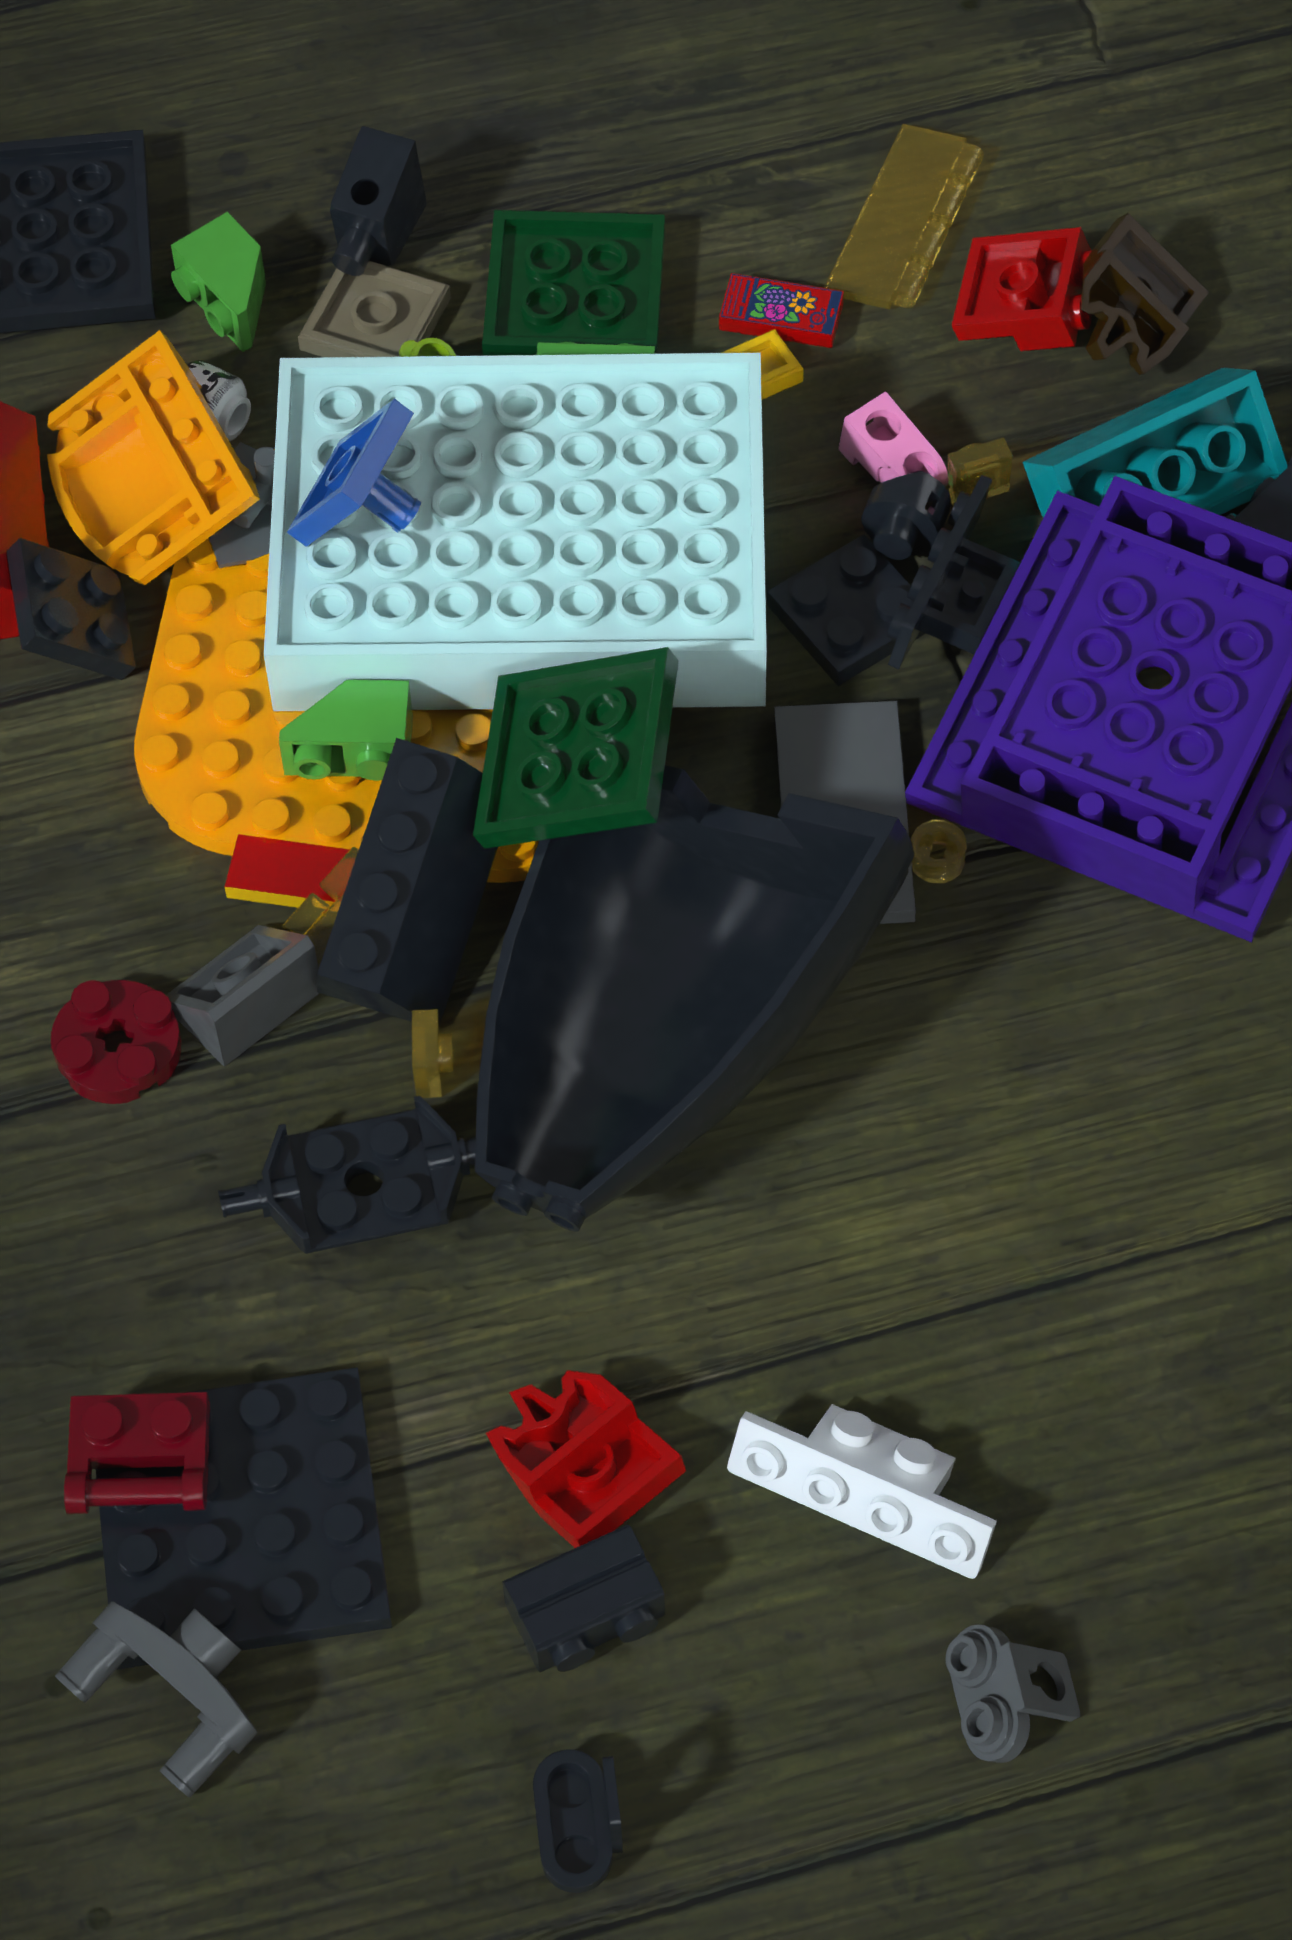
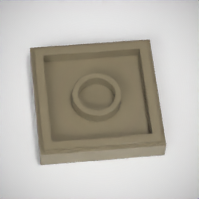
[298,261,451,357]

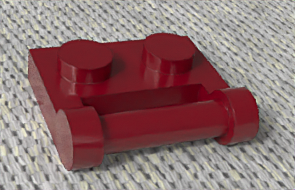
[64,1392,210,1514]

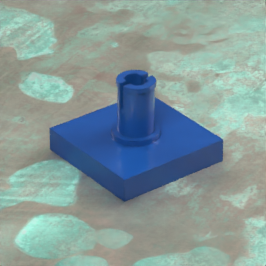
[287,398,421,547]

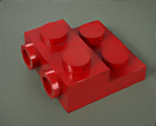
[951,227,1092,351]

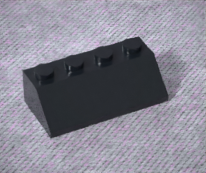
[317,738,498,1030]

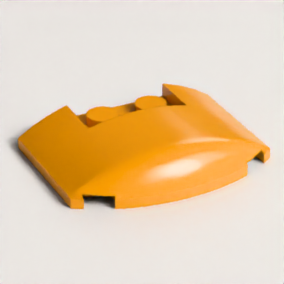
[47,330,260,585]

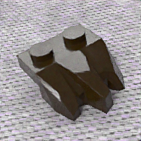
[1081,213,1209,375]

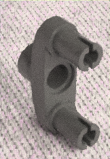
[55,1601,258,1798]

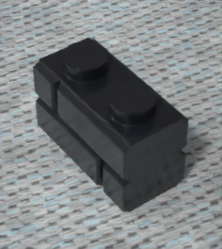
[502,1524,665,1672]

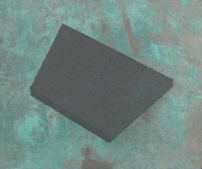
[167,925,319,1067]

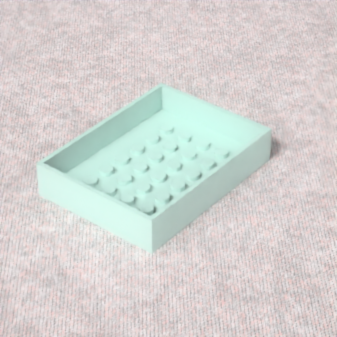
[264,353,767,711]

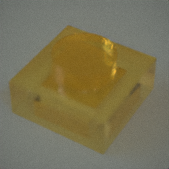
[946,437,1013,506]
[412,1009,454,1098]

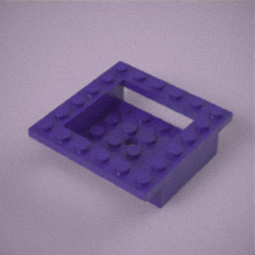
[905,476,1292,943]

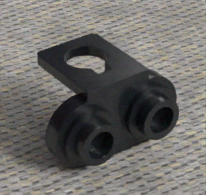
[533,1749,623,1893]

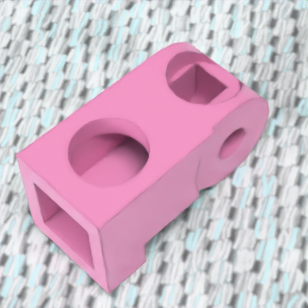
[839,391,949,487]

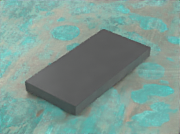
[774,701,916,924]

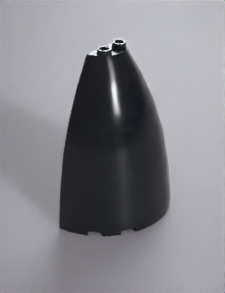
[475,765,914,1232]

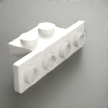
[727,1404,997,1579]

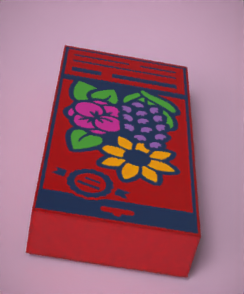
[719,273,844,348]

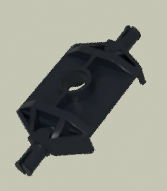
[218,1095,476,1254]

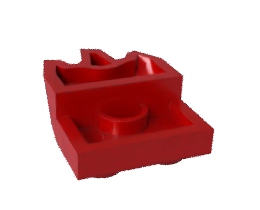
[486,1370,686,1548]

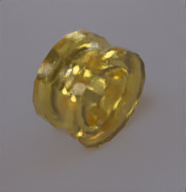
[911,820,967,883]

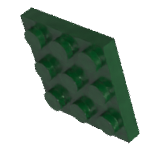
[482,210,665,356]
[473,647,679,849]

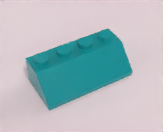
[1022,368,1288,518]

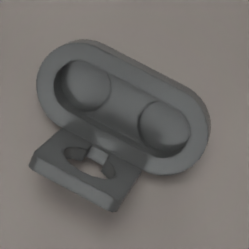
[945,1624,1080,1763]

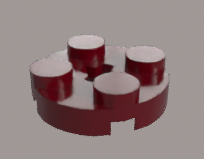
[51,980,182,1104]

